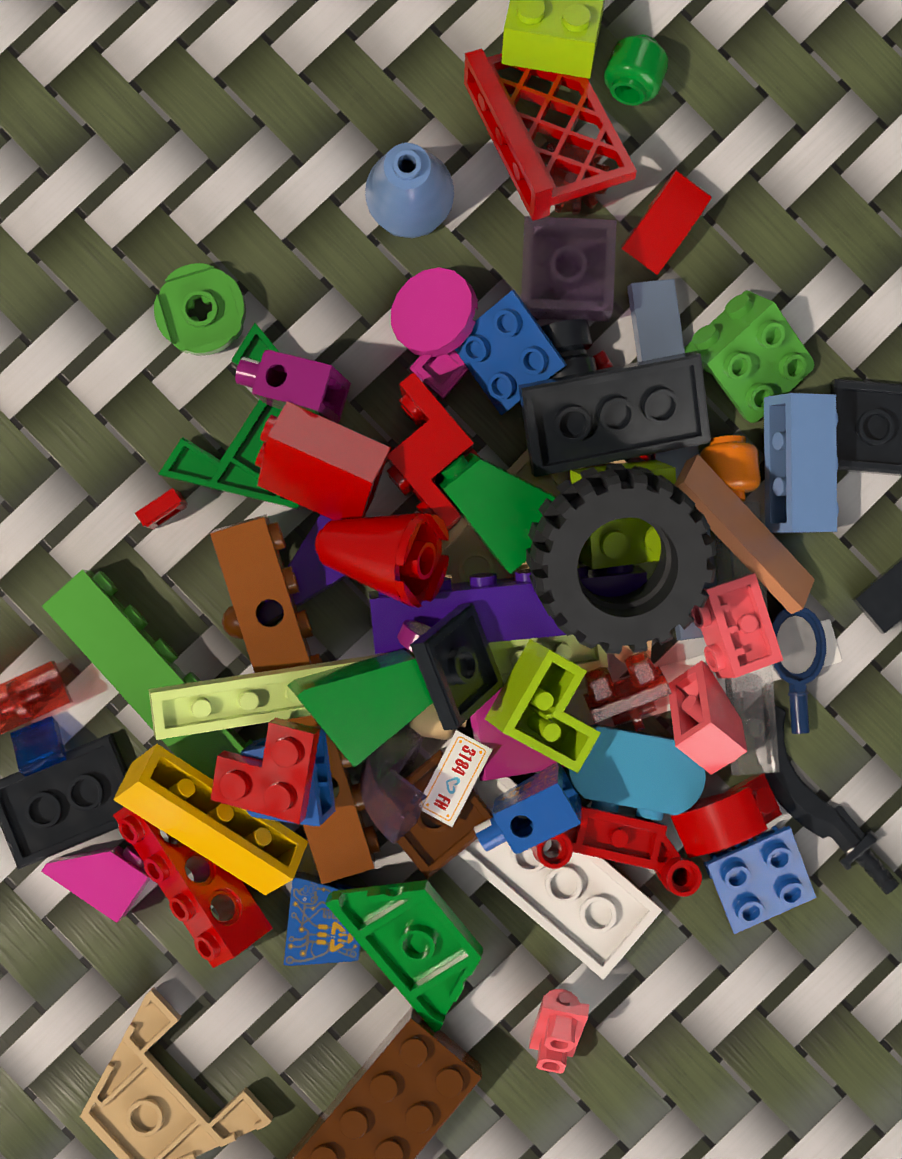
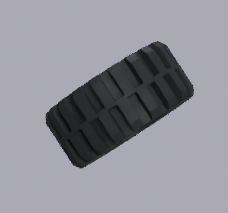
[526,464,716,654]

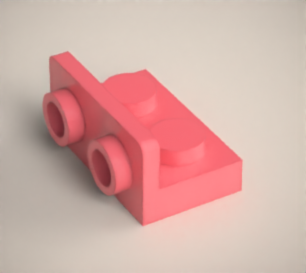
[690,573,783,678]

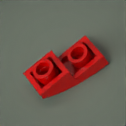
[621,170,712,275]

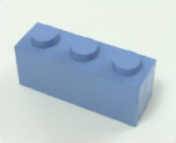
[764,393,839,533]

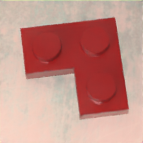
[211,717,320,824]

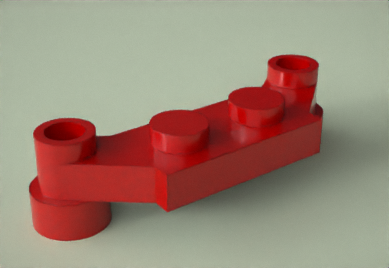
[530,805,702,897]

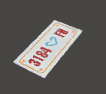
[416,730,493,827]

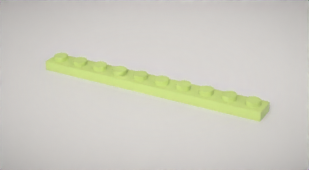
[148,635,608,740]

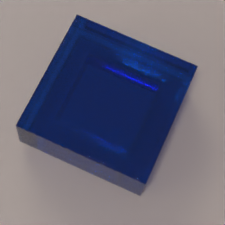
[10,716,67,777]

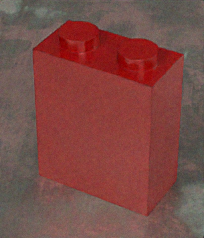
[255,401,391,520]

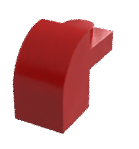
[670,773,782,858]

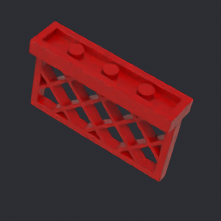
[464,48,637,221]

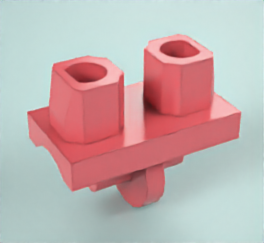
[529,989,589,1074]

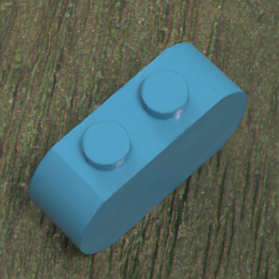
[566,724,706,821]

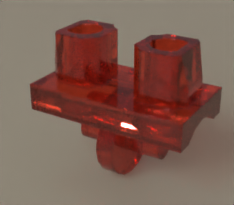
[583,651,672,732]
[0,661,73,735]

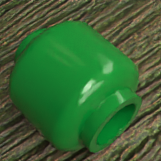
[604,34,668,106]

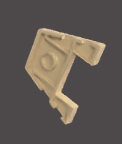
[80,987,274,1159]

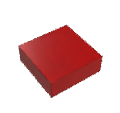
[135,488,188,529]

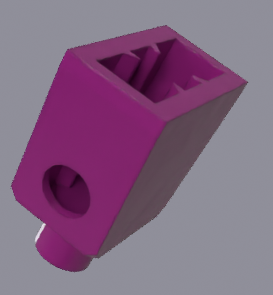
[235,350,351,424]

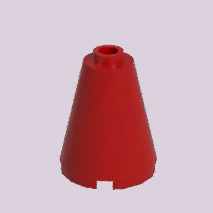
[315,512,449,608]

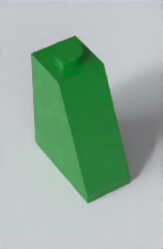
[435,453,557,574]
[287,649,433,767]

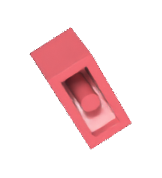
[667,661,747,775]

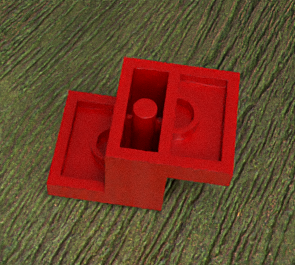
[386,372,474,531]

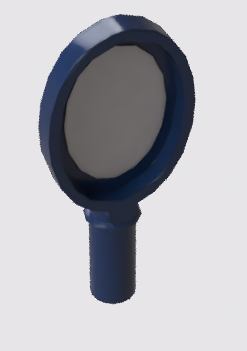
[772,607,826,734]

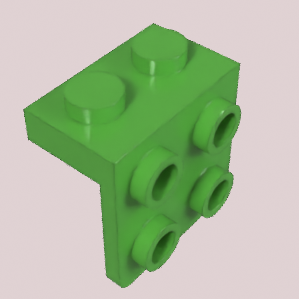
[684,290,814,423]

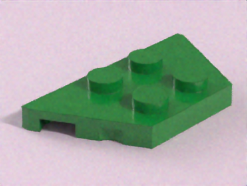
[325,880,483,1033]

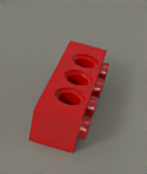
[113,807,273,968]

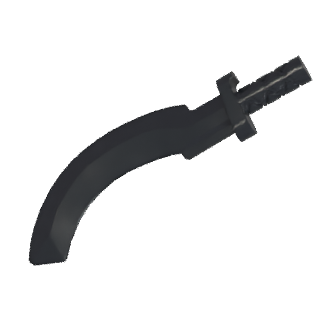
[753,699,899,895]

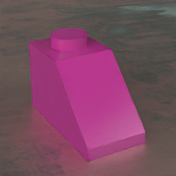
[41,846,150,923]

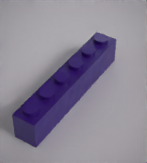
[369,564,647,654]

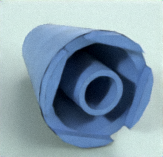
[365,143,454,238]

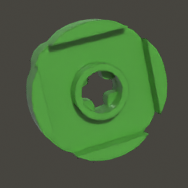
[154,263,246,356]

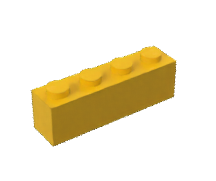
[113,744,308,895]

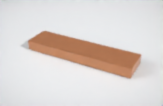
[674,454,815,614]

